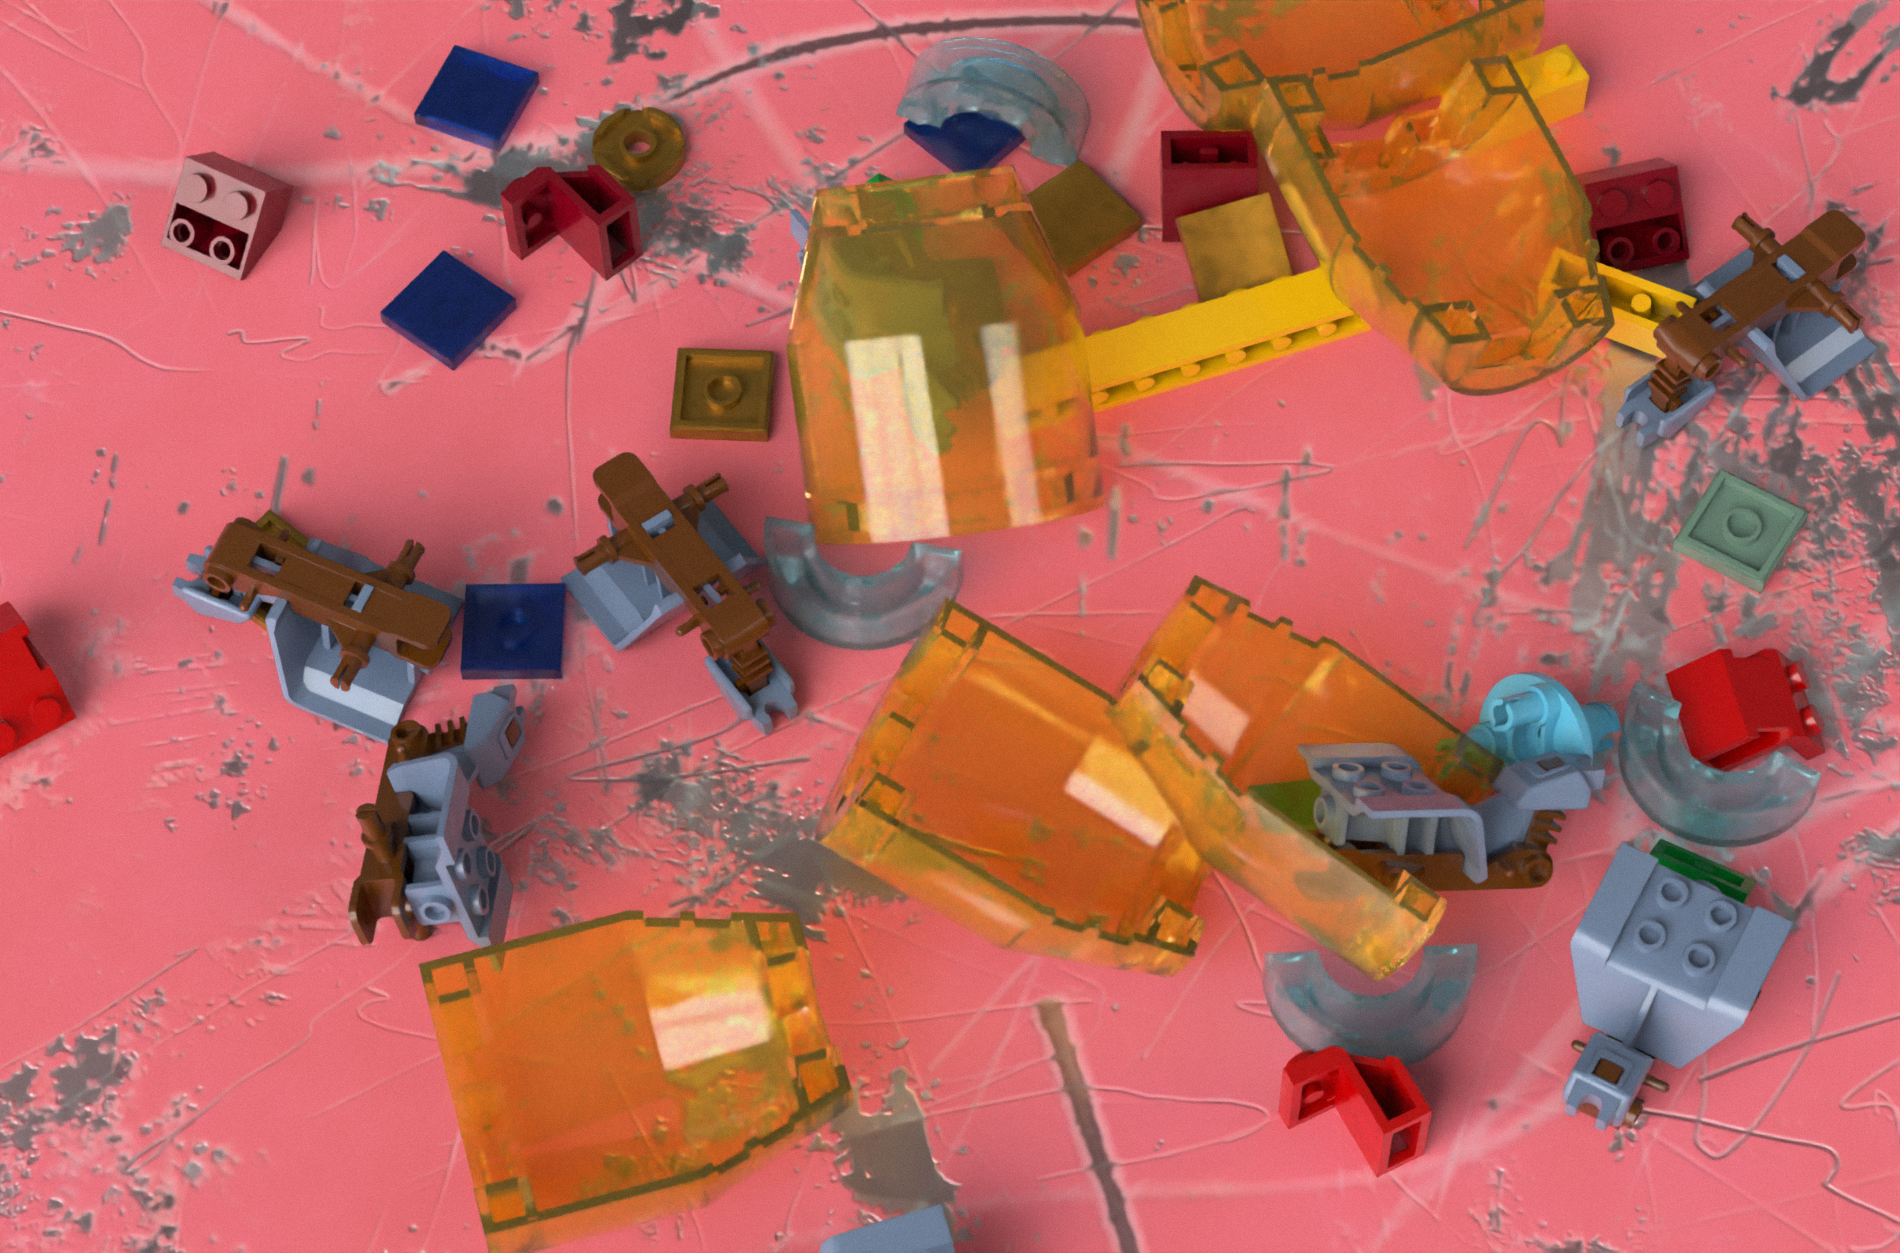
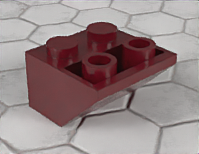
[1159,129,1258,242]
[160,151,294,281]
[1569,157,1690,272]

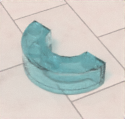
[896,37,1091,166]
[763,516,963,650]
[1618,680,1822,847]
[1262,943,1478,1067]

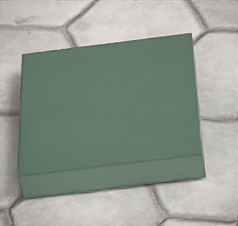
[1672,468,1809,593]

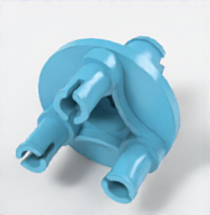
[1436,672,1621,811]

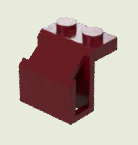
[500,164,643,281]

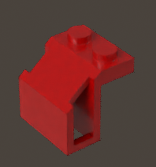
[0,601,76,758]
[1665,649,1825,778]
[1278,1045,1432,1177]

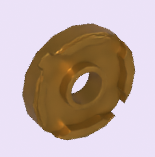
[592,106,686,191]

